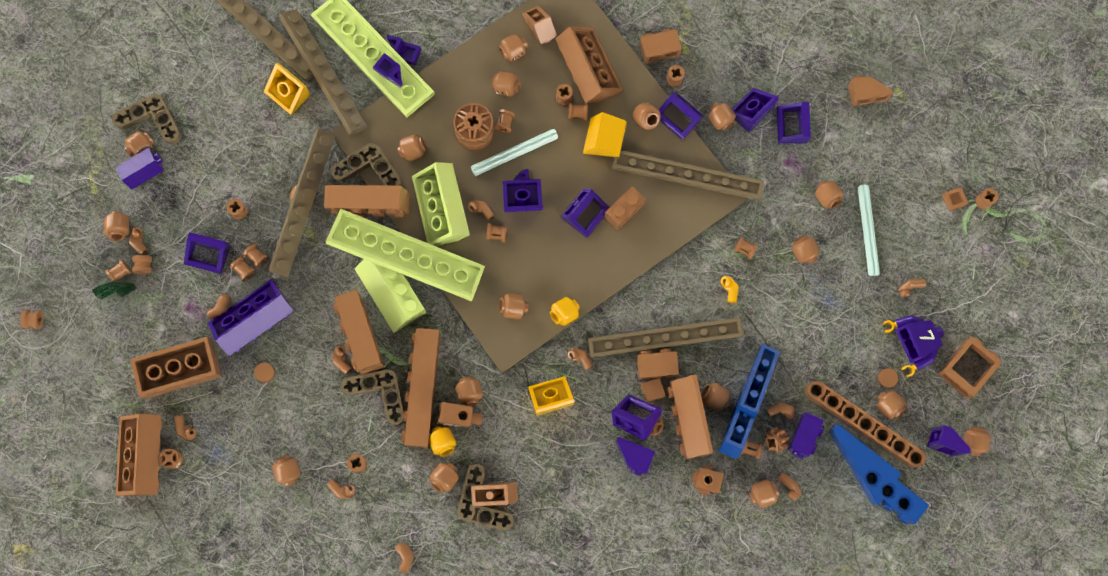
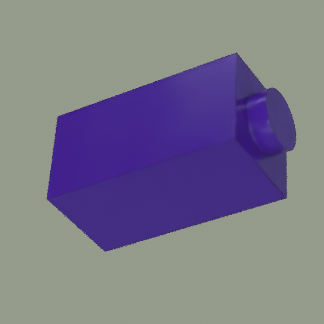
[116,148,164,190]
[787,412,824,459]

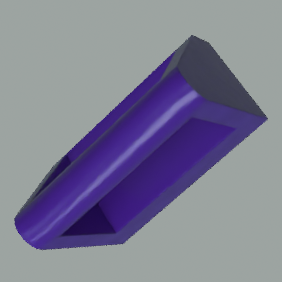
[659,92,704,140]
[777,102,811,144]
[560,188,610,238]
[184,232,231,274]
[611,394,662,440]
[927,425,971,456]

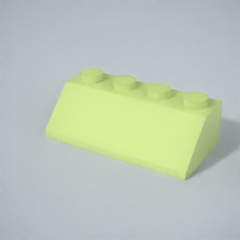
[412,162,470,246]
[355,259,426,333]

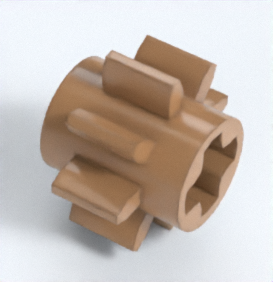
[764,427,790,453]

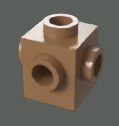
[692,465,724,495]

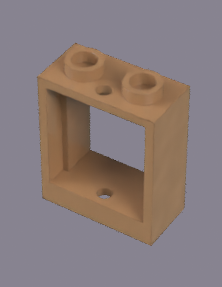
[937,337,1002,399]

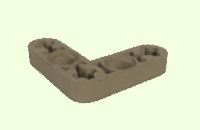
[112,94,181,145]
[331,143,401,186]
[341,370,404,426]
[458,464,514,530]

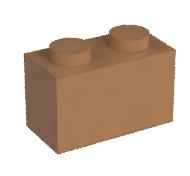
[639,29,682,64]
[604,186,646,231]
[636,349,679,380]

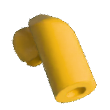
[720,276,739,303]

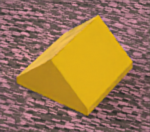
[264,63,311,115]
[583,112,627,157]
[528,376,574,416]

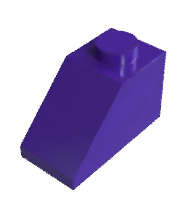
[616,437,655,476]

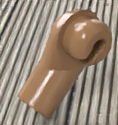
[468,200,496,221]
[898,278,926,298]
[567,348,593,371]
[765,402,796,419]
[174,415,196,440]
[327,479,356,499]

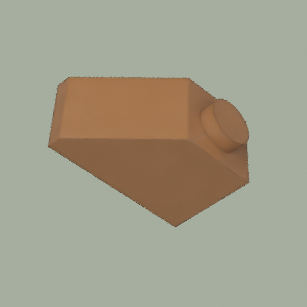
[522,6,557,44]
[848,75,893,106]
[471,481,518,506]

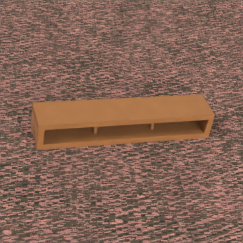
[401,328,441,448]

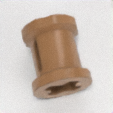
[666,65,685,87]
[556,84,573,106]
[568,102,588,120]
[494,109,515,134]
[975,188,998,209]
[226,199,248,220]
[486,223,508,243]
[733,236,758,259]
[243,243,269,269]
[230,256,256,282]
[105,259,132,284]
[741,438,763,460]
[347,454,367,473]

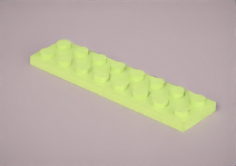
[311,0,435,118]
[326,209,485,301]

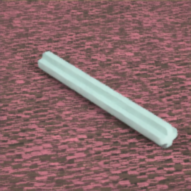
[471,129,558,176]
[858,185,880,277]

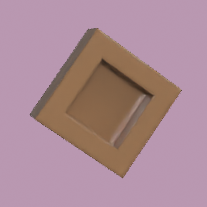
[942,187,969,212]
[641,378,666,402]

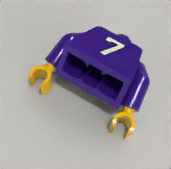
[882,315,944,377]

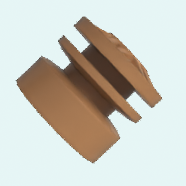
[453,103,494,151]

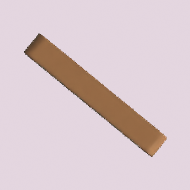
[804,381,926,468]

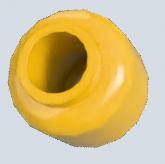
[550,297,579,326]
[429,426,456,457]

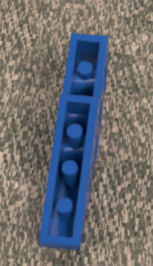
[718,344,780,459]
[829,424,929,525]

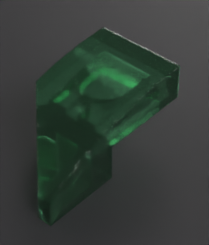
[92,282,137,300]

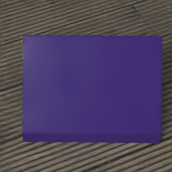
[732,88,779,133]
[503,179,543,212]

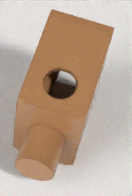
[436,402,483,428]

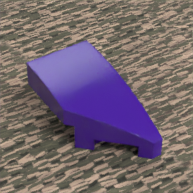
[387,35,422,66]
[373,53,403,88]

